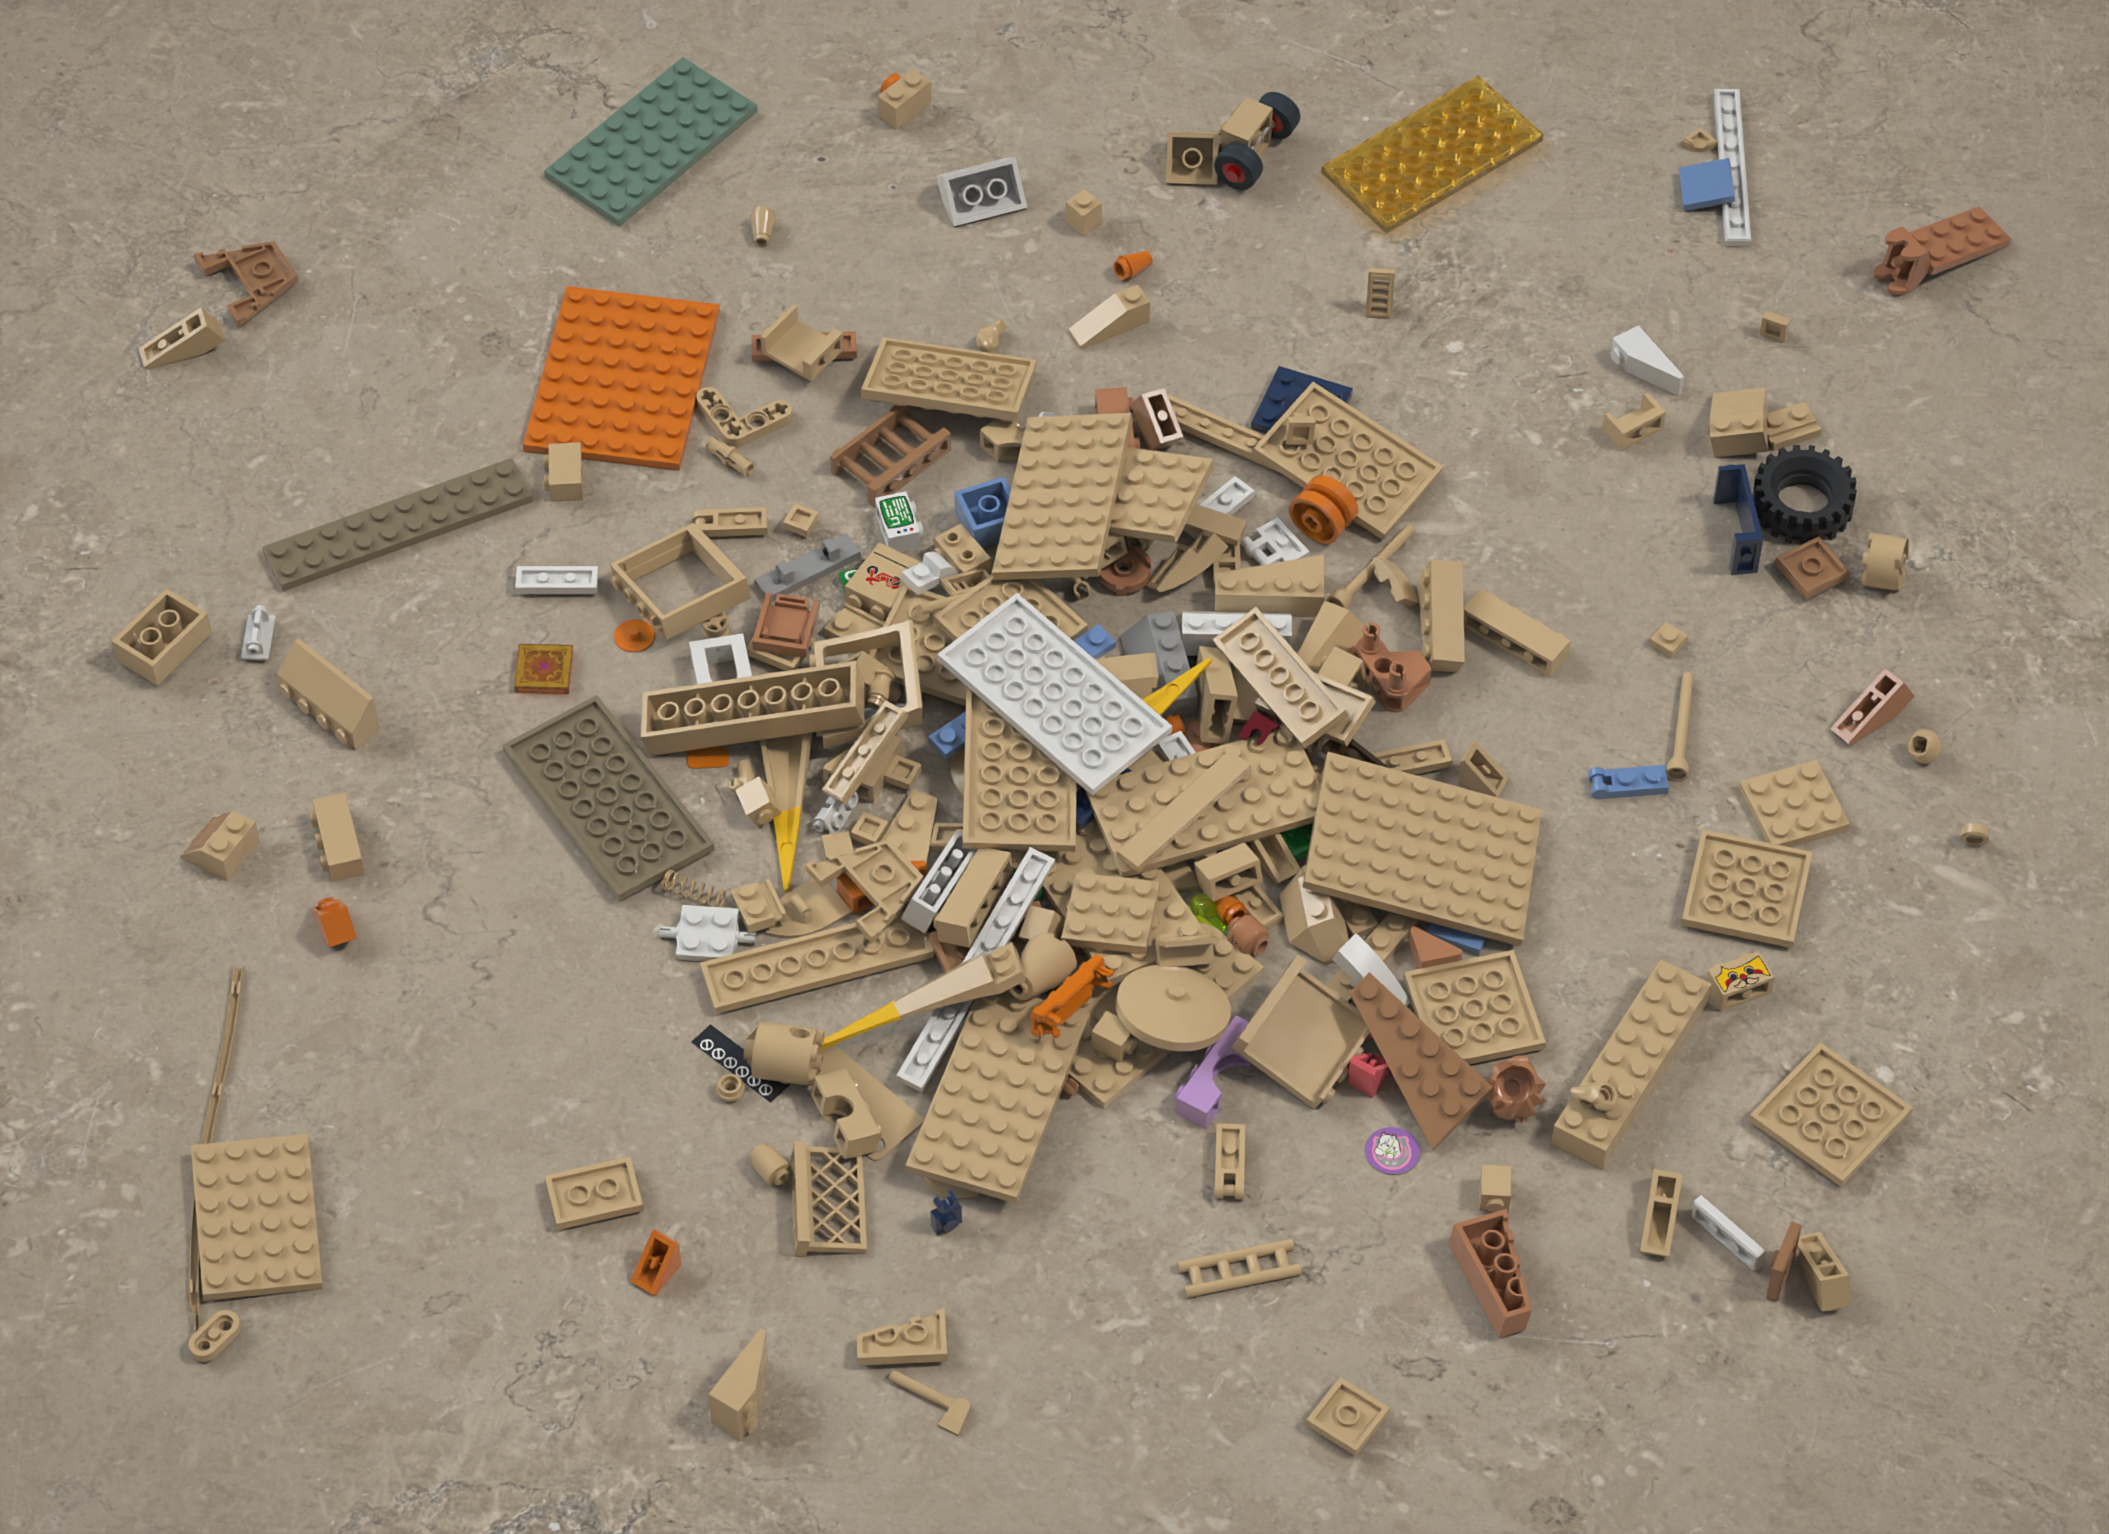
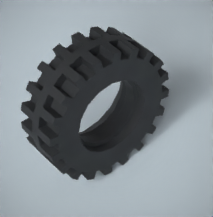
[1752,445,1857,545]

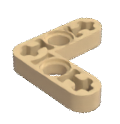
[696,387,793,448]

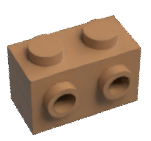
[1130,388,1184,451]

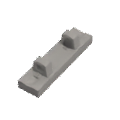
[755,534,861,602]

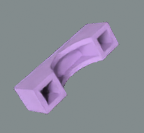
[1175,1016,1252,1129]

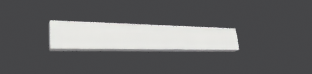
[1713,89,1751,247]

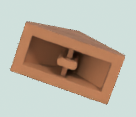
[1409,926,1463,969]

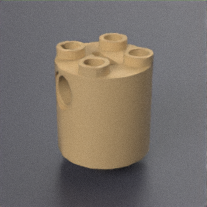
[744,1021,825,1086]

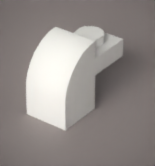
[901,552,958,597]

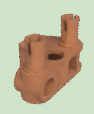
[1351,622,1432,712]

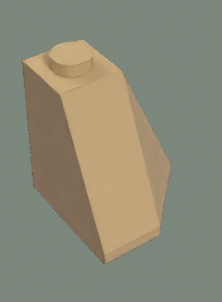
[1095,653,1158,700]

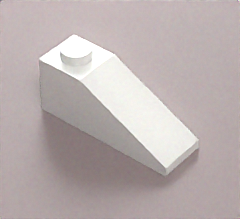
[1610,325,1684,396]

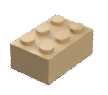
[112,588,211,686]

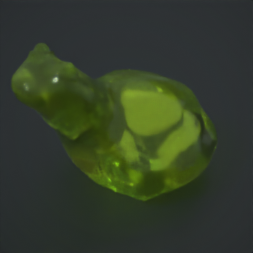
[1190,893,1226,933]

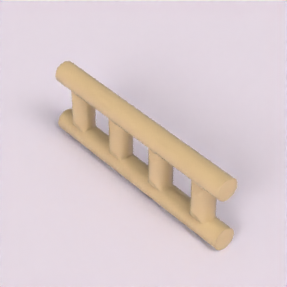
[1177,1238,1302,1298]

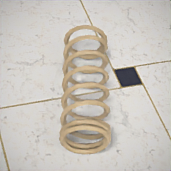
[662,869,726,907]

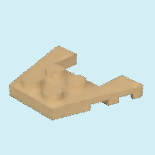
[805,839,924,943]

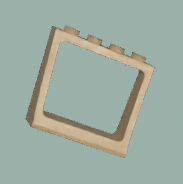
[809,620,922,749]

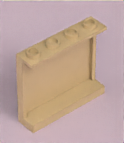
[1230,955,1373,1109]

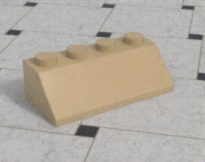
[277,638,379,750]

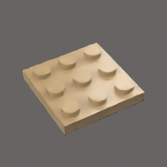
[1739,760,1850,847]
[1061,873,1160,954]

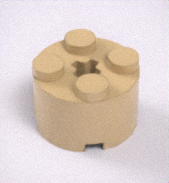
[1862,532,1910,591]

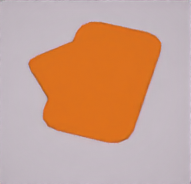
[687,746,729,768]

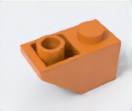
[312,897,357,947]

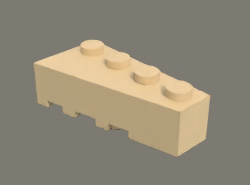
[1214,554,1324,617]
[1417,559,1465,673]
[1280,646,1367,760]

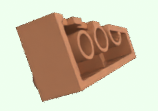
[1448,1209,1532,1338]

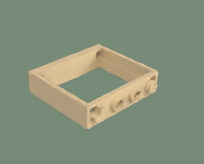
[610,523,751,640]

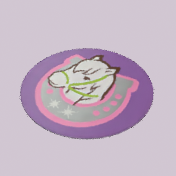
[1365,1127,1420,1174]

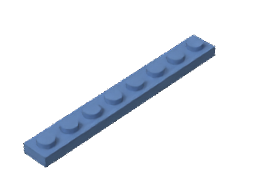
[928,624,1116,760]

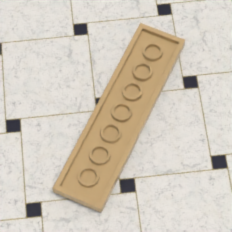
[700,909,934,1014]

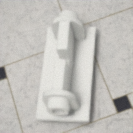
[241,605,276,660]
[813,792,860,834]

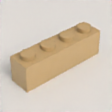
[1464,588,1571,678]
[934,848,1013,948]

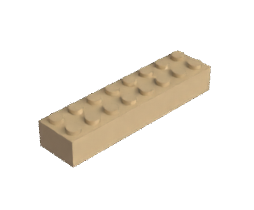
[641,661,865,756]
[1551,959,1712,1170]

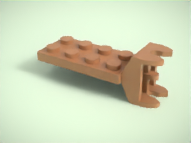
[1872,206,2011,295]

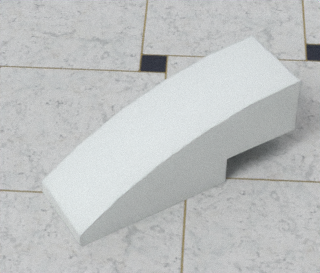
[1332,933,1411,1007]

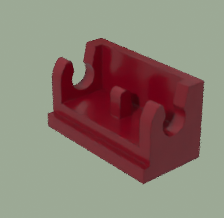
[1238,710,1280,745]

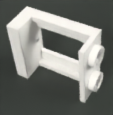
[689,633,752,684]

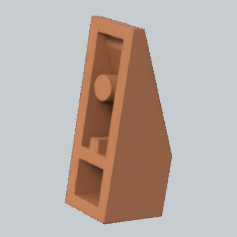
[1830,668,1915,746]

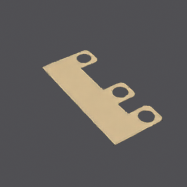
[781,1028,925,1160]

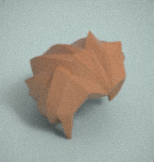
[1488,1056,1547,1123]

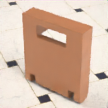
[752,593,820,658]

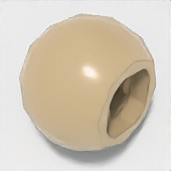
[1907,729,1942,764]

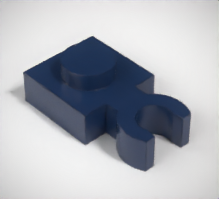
[930,1190,962,1235]

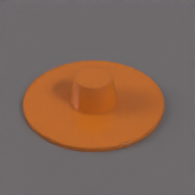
[614,619,655,652]

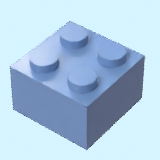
[954,476,1011,548]

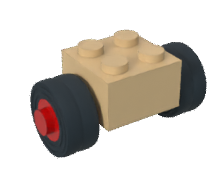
[1214,92,1301,190]

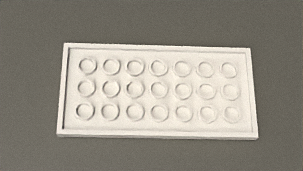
[937,593,1172,796]

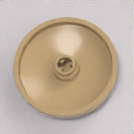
[1116,965,1231,1051]

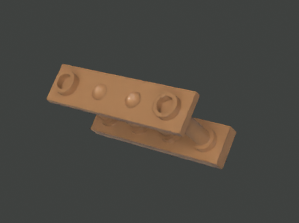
[830,405,951,508]

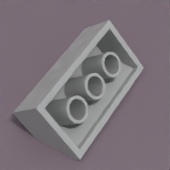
[1120,611,1198,718]

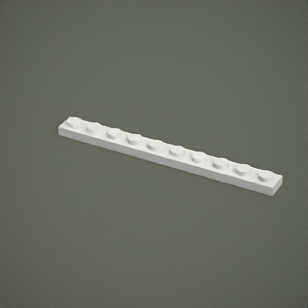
[896,847,1055,1093]

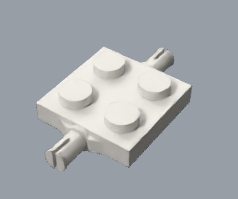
[659,905,756,962]

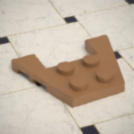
[194,241,298,327]

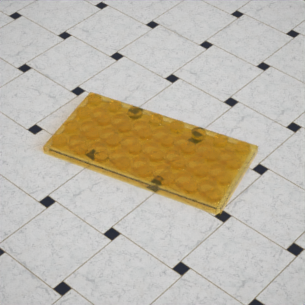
[1321,75,1544,233]

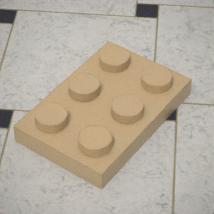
[545,1156,644,1230]

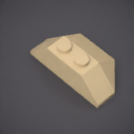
[1279,865,1349,965]

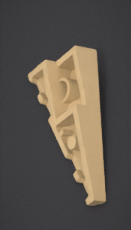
[1267,601,1364,722]

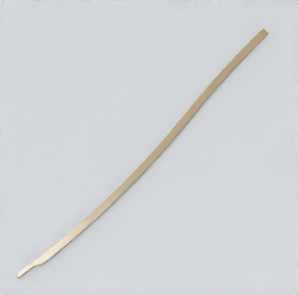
[189,965,243,1332]

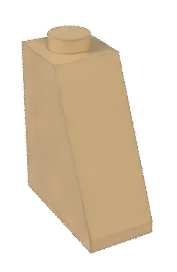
[823,735,903,803]

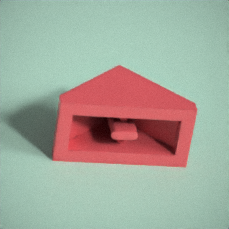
[1348,1051,1391,1098]

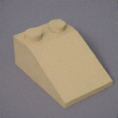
[1710,387,1768,457]
[709,1328,768,1441]

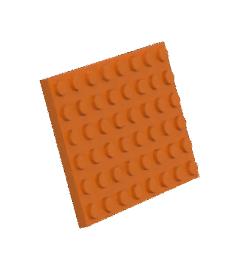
[523,286,720,471]

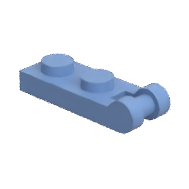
[1588,765,1669,799]

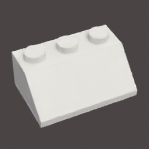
[936,157,1028,226]

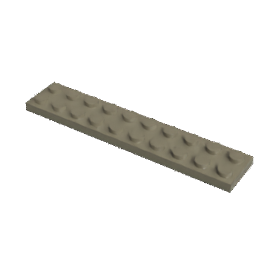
[262,458,533,592]

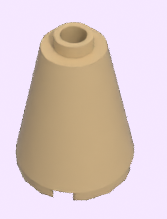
[1009,933,1077,1000]

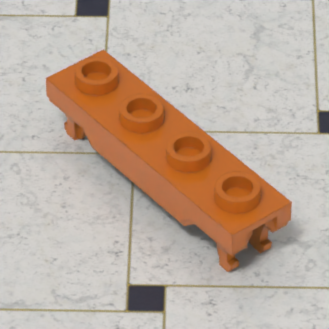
[1030,954,1114,1038]

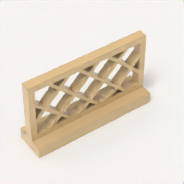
[790,1141,867,1257]

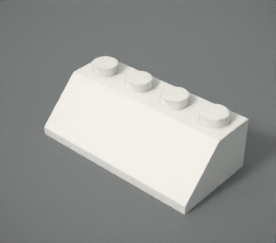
[1182,611,1292,656]

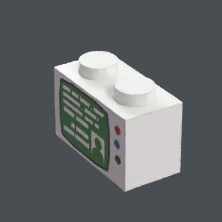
[875,491,924,552]

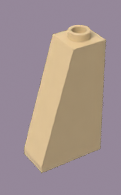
[1196,646,1238,744]

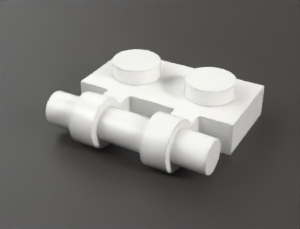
[1241,517,1310,565]

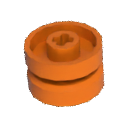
[1289,475,1359,544]

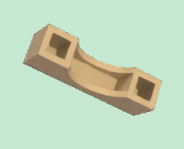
[980,418,1025,462]

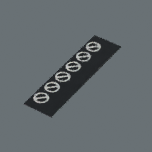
[691,1024,790,1103]

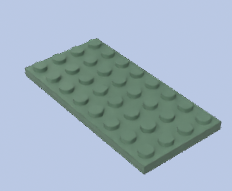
[544,57,758,227]

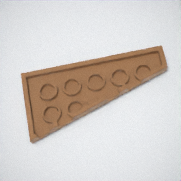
[1349,972,1494,1151]

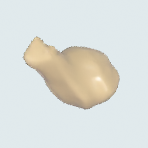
[976,319,1008,353]
[1570,1081,1618,1111]

